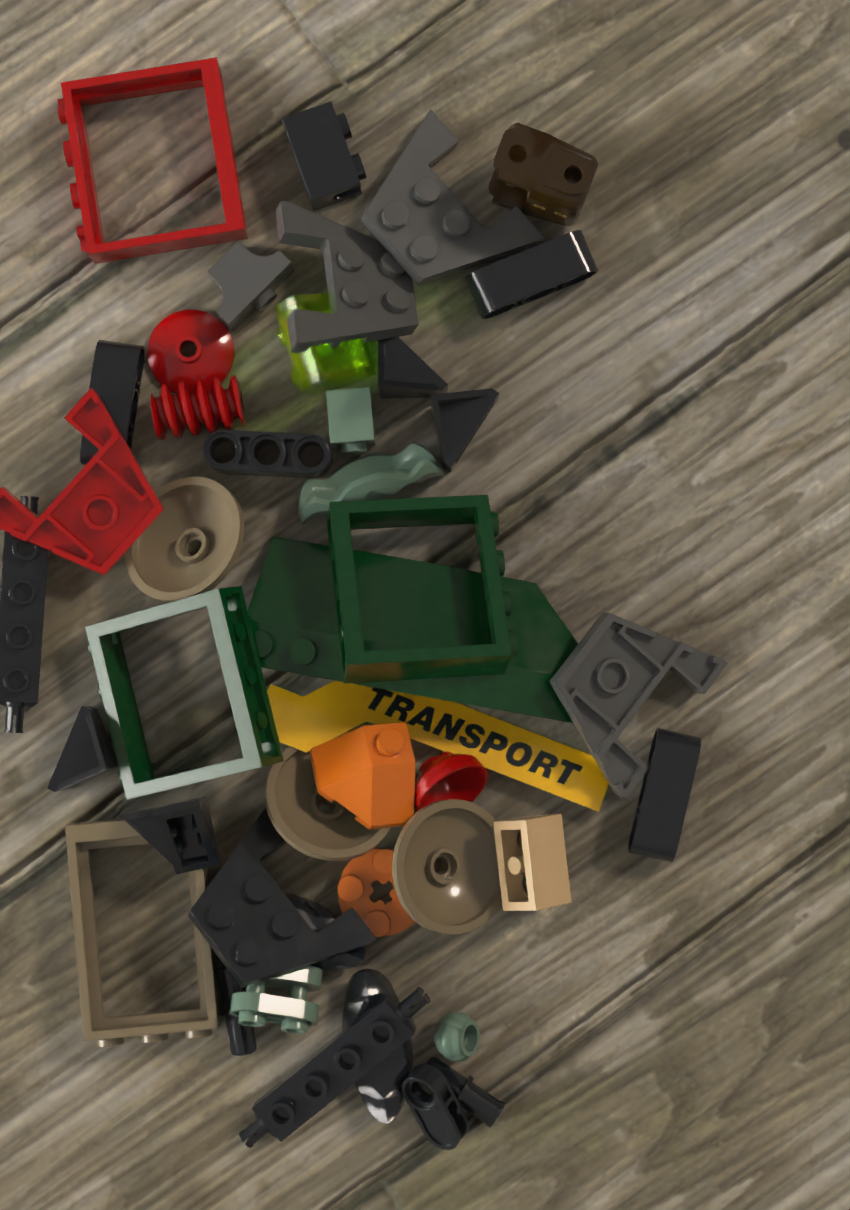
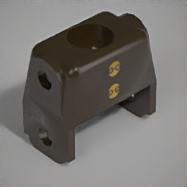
[488,122,598,226]

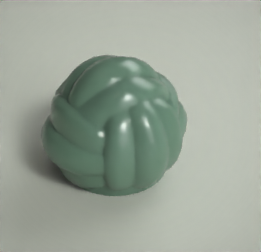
[433,1012,480,1062]

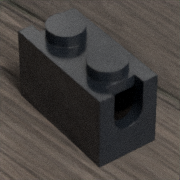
[282,101,367,211]

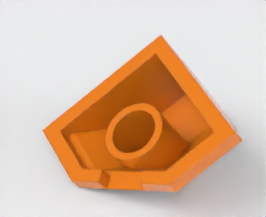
[310,722,415,830]

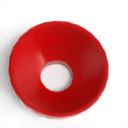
[414,752,488,811]

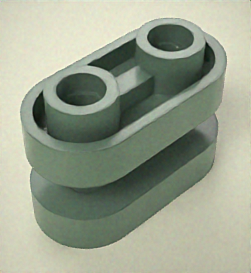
[230,965,323,1034]

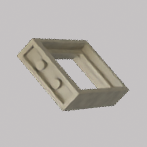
[65,818,222,1047]

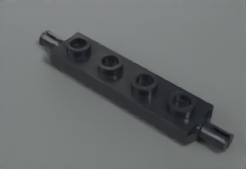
[0,496,48,733]
[239,987,431,1148]

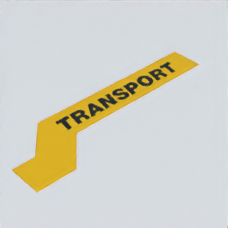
[267,681,609,812]

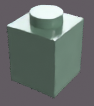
[326,387,376,455]

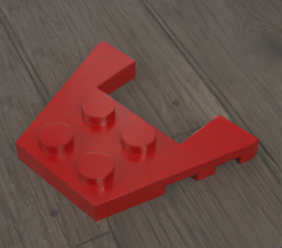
[0,388,164,575]

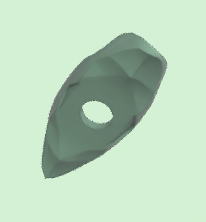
[298,442,444,525]

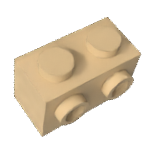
[493,814,572,911]

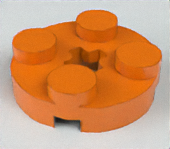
[337,847,415,937]

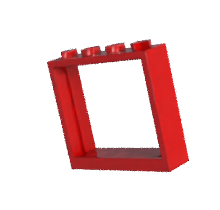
[57,57,248,264]

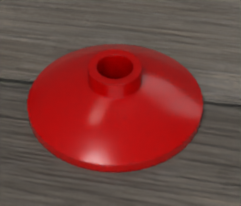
[147,309,234,393]

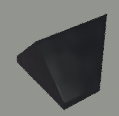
[378,337,448,399]
[431,388,499,472]
[47,706,119,792]
[119,796,220,874]

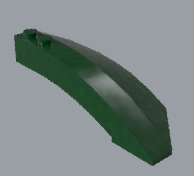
[248,537,579,723]

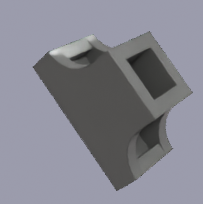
[207,241,294,332]

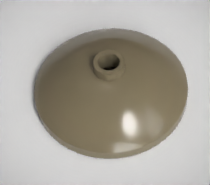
[124,477,244,603]
[265,735,391,861]
[392,799,502,935]

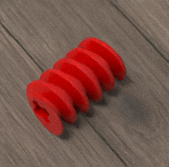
[151,375,245,440]

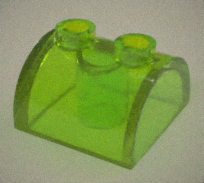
[274,293,377,395]

